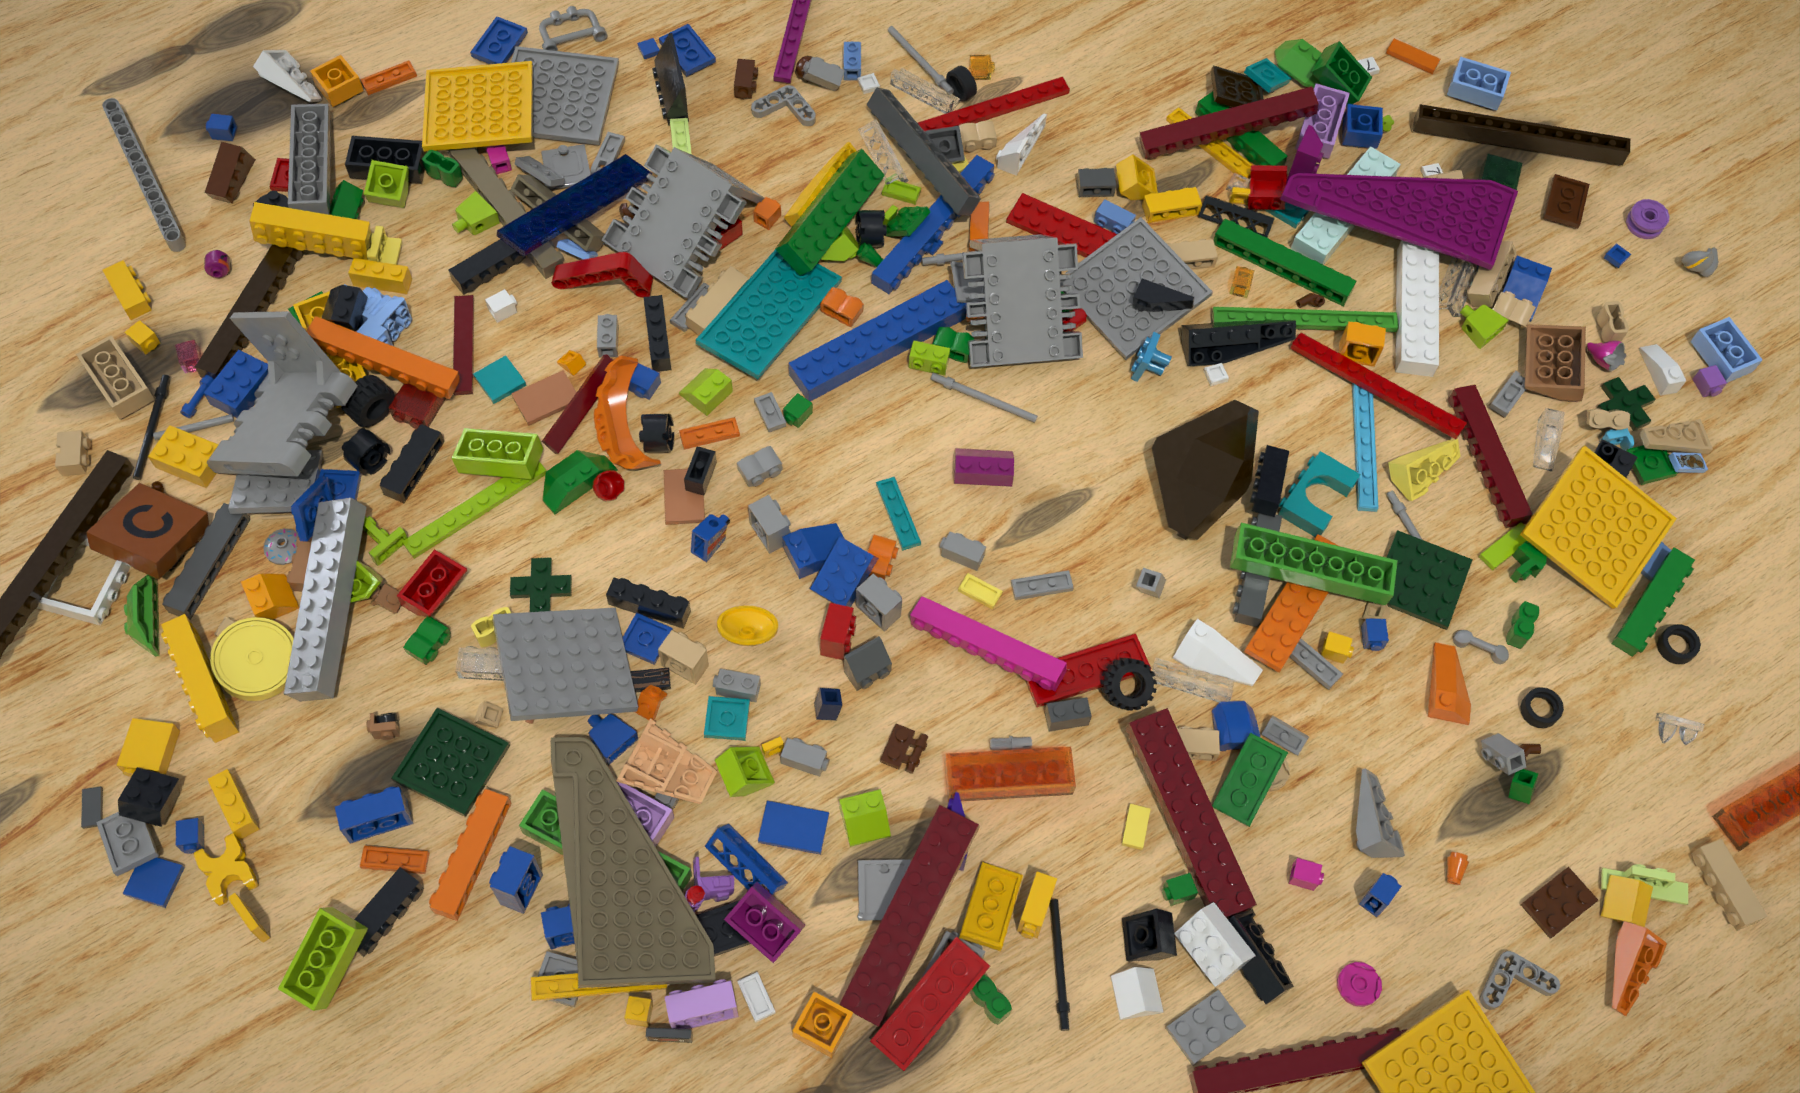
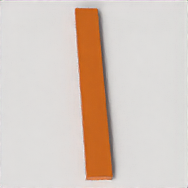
[966,201,990,322]

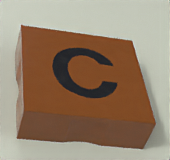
[86,483,209,579]

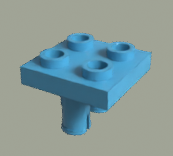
[1131,332,1172,382]

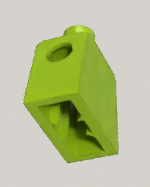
[452,191,500,235]
[1460,305,1509,349]

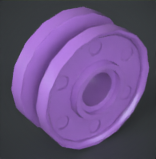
[1626,199,1670,239]

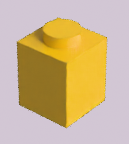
[125,320,160,355]
[1320,631,1354,664]
[624,996,653,1027]

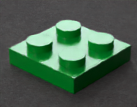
[886,206,930,236]
[1626,445,1679,485]

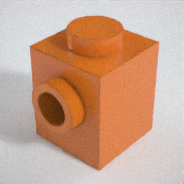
[753,197,781,230]

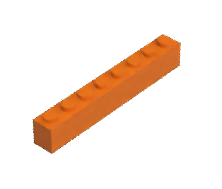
[306,316,460,399]

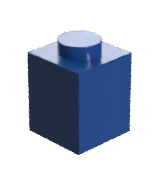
[206,114,237,141]
[1361,619,1389,651]
[176,818,204,854]

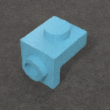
[1599,428,1634,451]

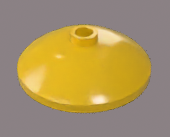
[717,606,778,646]

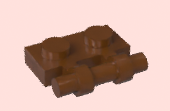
[880,724,928,774]

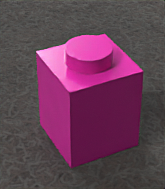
[486,145,512,174]
[1289,858,1324,891]

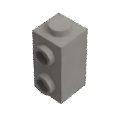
[802,57,845,91]
[597,314,619,358]
[939,532,986,571]
[713,669,761,702]
[1481,733,1526,775]
[780,738,830,777]

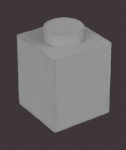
[1136,568,1166,598]

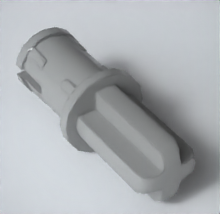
[990,736,1032,752]

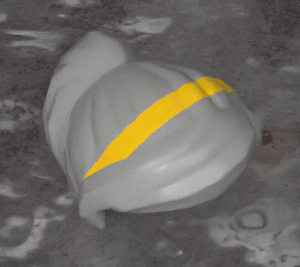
[1681,247,1719,277]

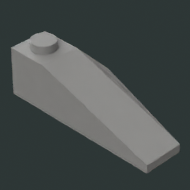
[1356,768,1405,858]

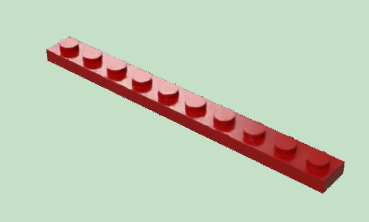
[918,76,1070,131]
[1290,333,1467,439]

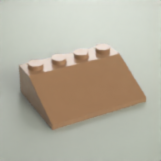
[1525,324,1586,402]

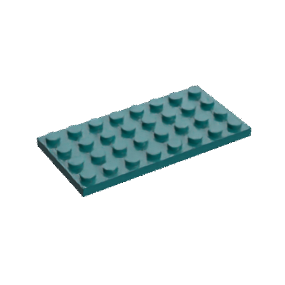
[696,249,842,380]

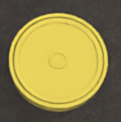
[210,617,294,701]

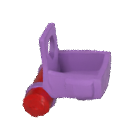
[684,857,734,913]

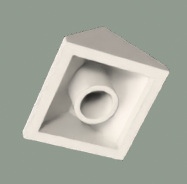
[1111,967,1164,1020]

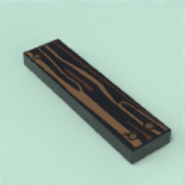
[630,668,671,693]

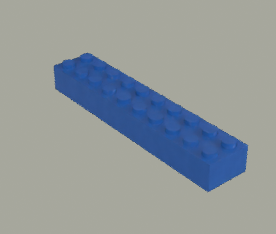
[789,280,966,402]

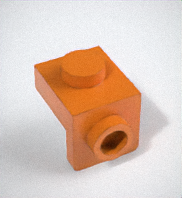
[635,685,667,720]

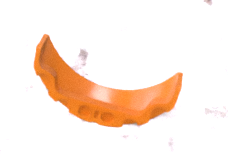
[594,356,661,469]

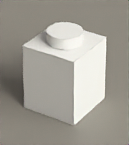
[485,289,517,323]

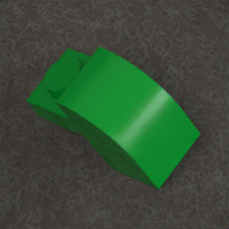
[1510,541,1547,583]

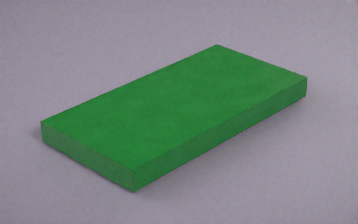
[1212,733,1288,827]

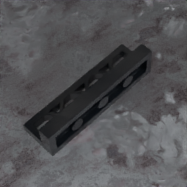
[1199,195,1275,238]

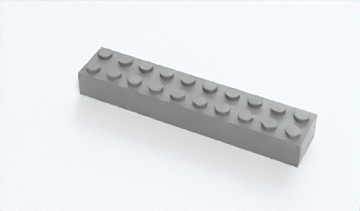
[284,498,366,702]

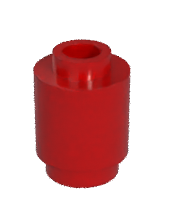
[1062,308,1087,332]

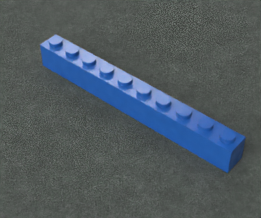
[871,155,995,294]

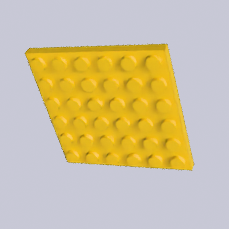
[422,61,533,152]
[1520,445,1677,609]
[1362,990,1536,1093]

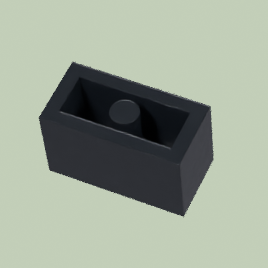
[684,446,717,495]

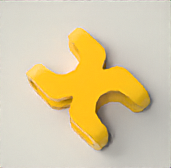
[193,833,259,906]

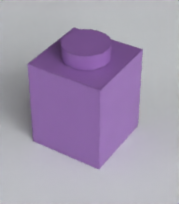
[1692,365,1727,397]

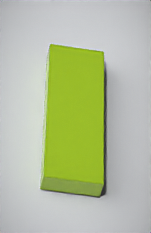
[1479,523,1527,571]

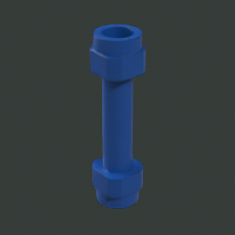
[180,375,214,418]

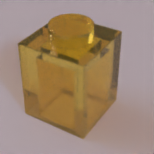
[969,55,995,80]
[1229,266,1255,298]

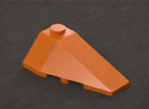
[1428,642,1471,725]
[1612,921,1667,1016]

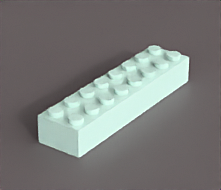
[1291,146,1401,265]

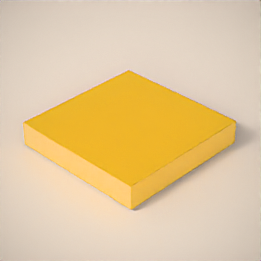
[228,893,270,942]

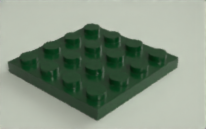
[1386,530,1473,630]
[391,708,510,817]

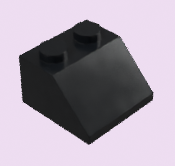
[322,285,368,332]
[1122,909,1177,962]

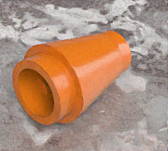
[1447,852,1469,885]

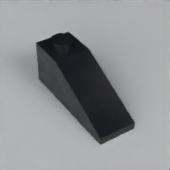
[1133,278,1194,312]

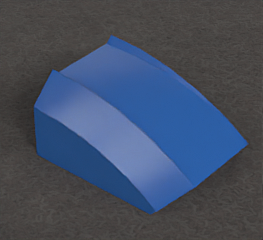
[1212,701,1260,751]

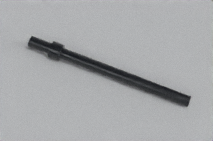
[133,375,170,480]
[1050,899,1070,1031]

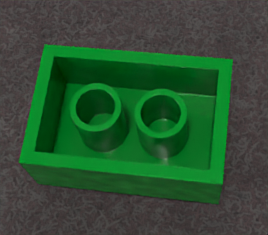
[1311,41,1372,107]

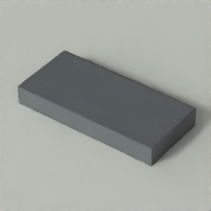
[81,786,103,829]

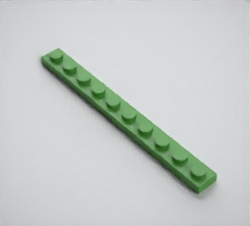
[1212,307,1399,332]

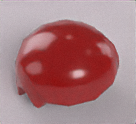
[593,470,624,501]

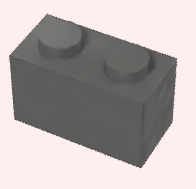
[1076,168,1116,197]
[1044,697,1092,732]

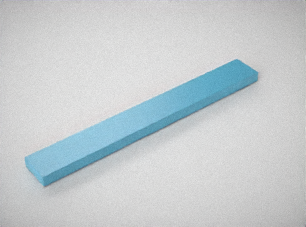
[1352,383,1379,512]

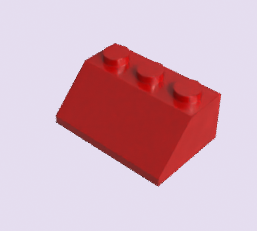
[397,549,467,617]

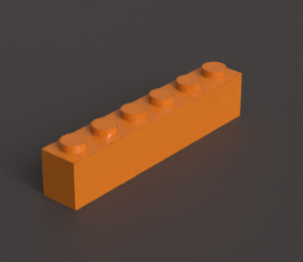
[429,789,512,921]

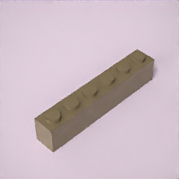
[510,174,605,252]

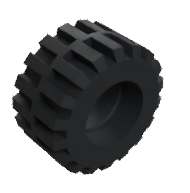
[341,375,396,428]
[1100,658,1157,711]

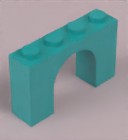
[1278,451,1361,537]

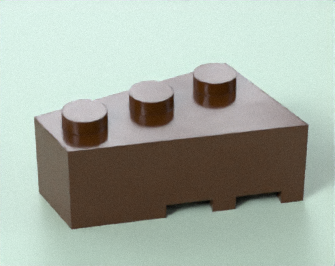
[204,142,256,203]

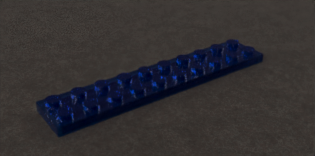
[496,154,652,256]

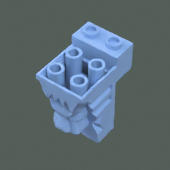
[344,284,412,346]

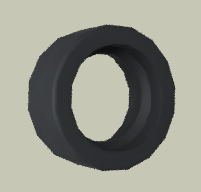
[946,66,977,101]
[1657,624,1701,664]
[1520,687,1564,728]

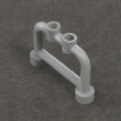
[539,6,608,51]

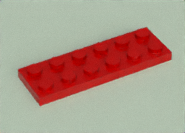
[1006,193,1117,258]
[1026,633,1151,708]
[870,937,991,1071]

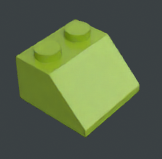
[364,160,409,208]
[679,368,733,416]
[715,747,775,797]
[839,789,891,847]

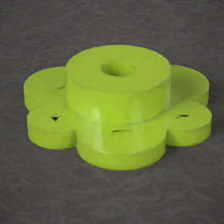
[1383,115,1394,132]

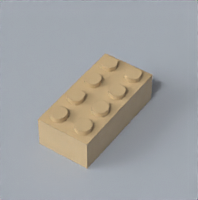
[76,335,155,419]

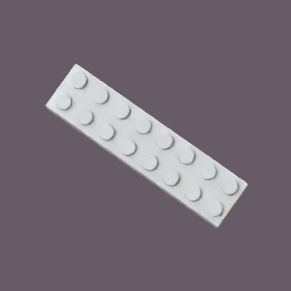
[1395,240,1439,377]

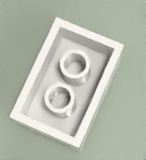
[1174,902,1256,987]

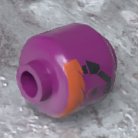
[204,250,230,278]

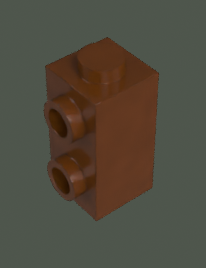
[734,59,758,99]

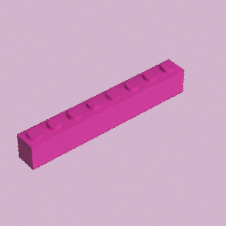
[910,596,1067,691]

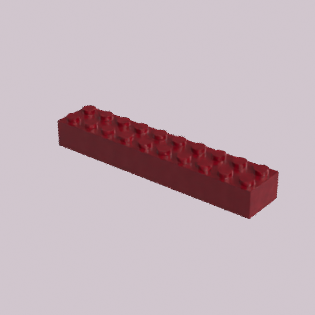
[1126,708,1257,919]
[839,805,980,1027]

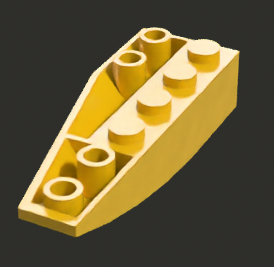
[784,142,857,227]

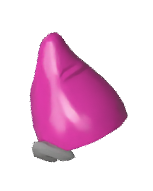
[1587,341,1626,372]

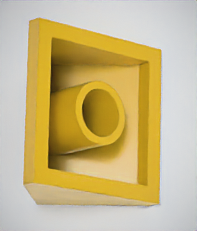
[1601,875,1653,927]

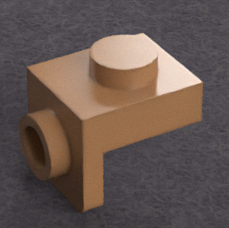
[370,583,401,614]
[366,713,400,740]

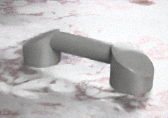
[1453,630,1509,664]

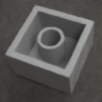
[748,495,791,554]
[856,574,902,632]

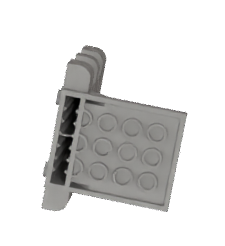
[602,144,764,299]
[962,234,1083,367]
[207,311,358,477]

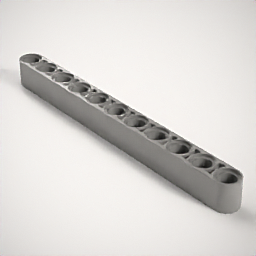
[102,98,186,252]

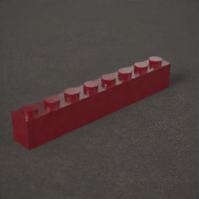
[1449,384,1533,528]

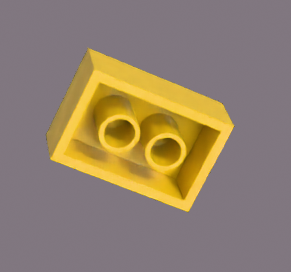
[148,425,218,488]

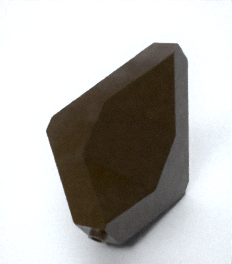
[1152,400,1259,540]

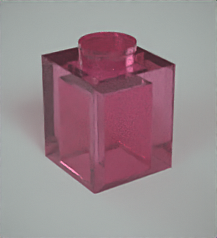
[175,340,201,373]

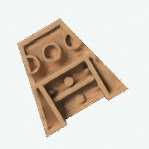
[616,718,717,804]

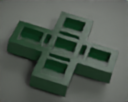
[1597,377,1656,431]
[510,558,572,612]

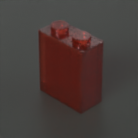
[389,383,446,429]

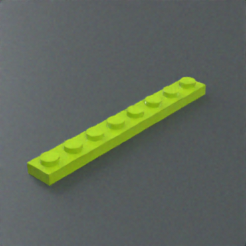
[402,461,547,559]

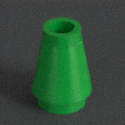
[856,243,884,267]

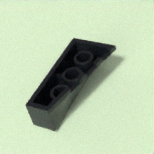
[1228,909,1294,1004]

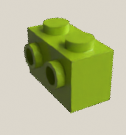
[909,341,950,376]

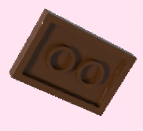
[1543,174,1590,229]
[1521,866,1598,939]

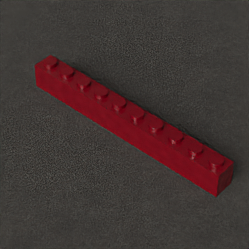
[1140,86,1319,159]
[1189,1027,1407,1093]

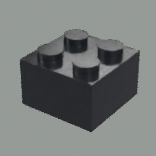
[118,767,180,827]

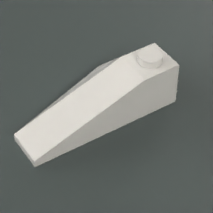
[253,50,322,102]
[996,114,1047,176]
[1172,619,1263,686]

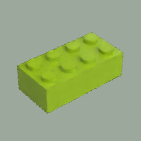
[452,428,543,479]
[278,907,368,1011]

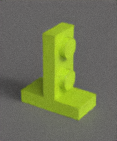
[363,516,408,566]

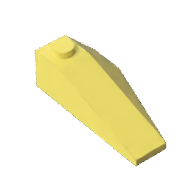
[1388,439,1461,501]

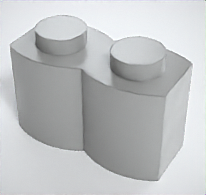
[737,446,783,487]

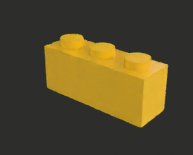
[1142,187,1202,223]
[348,258,412,294]
[102,260,152,320]
[207,769,260,840]

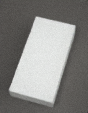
[737,972,776,1023]

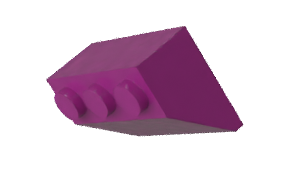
[1287,125,1324,182]
[954,448,1014,487]
[724,882,805,963]

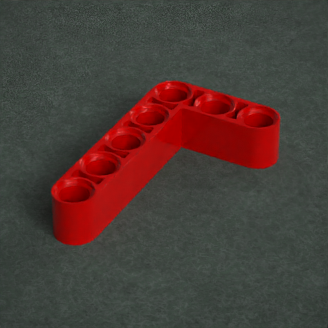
[552,252,653,298]

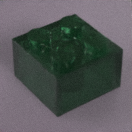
[1478,154,1523,190]

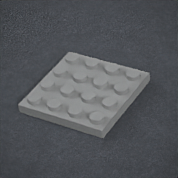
[228,450,323,514]

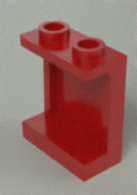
[1248,165,1287,210]

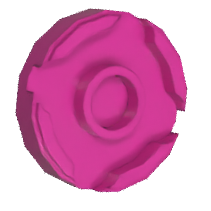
[1337,962,1382,1007]

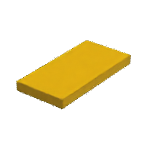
[959,862,1023,951]

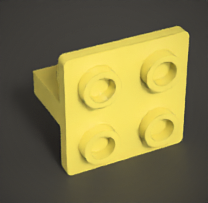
[367,226,402,265]

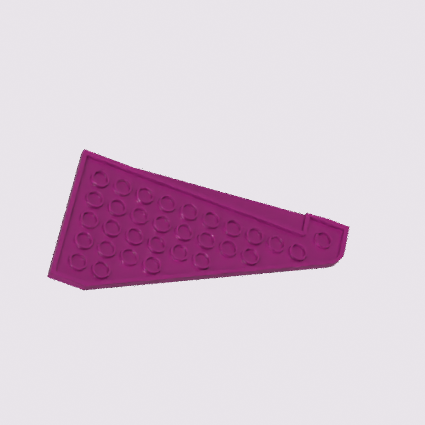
[1280,173,1518,270]

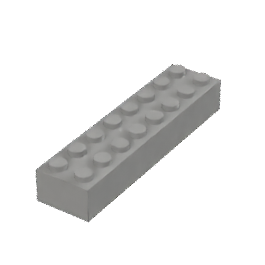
[288,104,331,215]

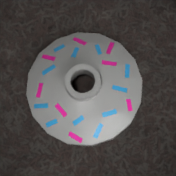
[263,528,298,565]

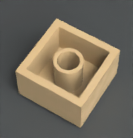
[658,630,709,685]

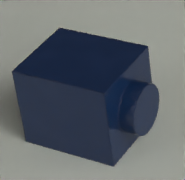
[814,688,843,721]

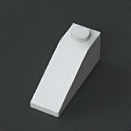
[1639,344,1686,396]

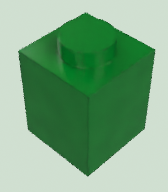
[783,393,813,428]
[1508,769,1539,804]
[1162,873,1198,906]

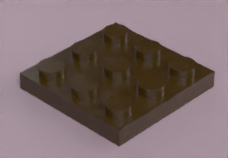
[1210,65,1264,107]

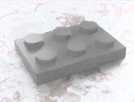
[96,812,159,876]
[1165,989,1246,1066]

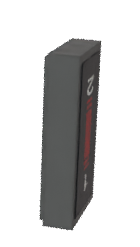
[646,1028,693,1043]

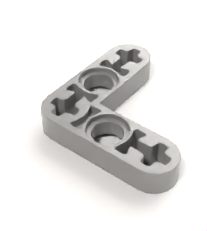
[751,85,816,126]
[1480,951,1560,1010]

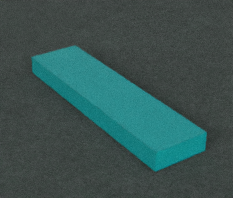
[876,476,921,551]

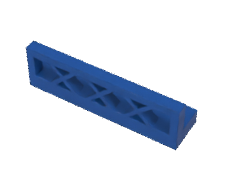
[705,824,788,895]

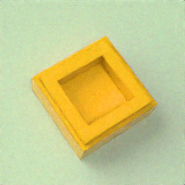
[1229,187,1251,205]
[762,736,784,758]

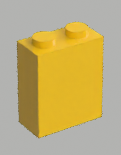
[116,718,180,777]
[1017,871,1057,939]

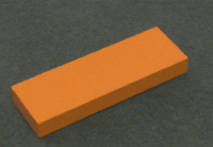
[1386,38,1441,74]
[360,60,417,95]
[679,417,740,450]
[360,846,430,874]

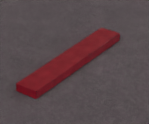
[453,295,474,395]
[541,354,613,454]

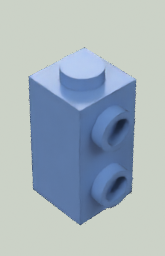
[844,41,861,80]
[1094,199,1136,234]

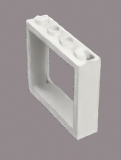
[37,537,131,626]

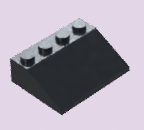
[652,33,689,126]

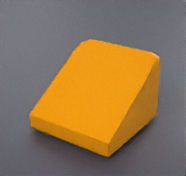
[557,350,586,376]

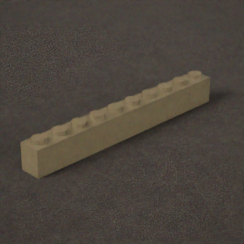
[448,147,565,279]

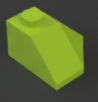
[820,225,859,261]
[350,560,383,603]

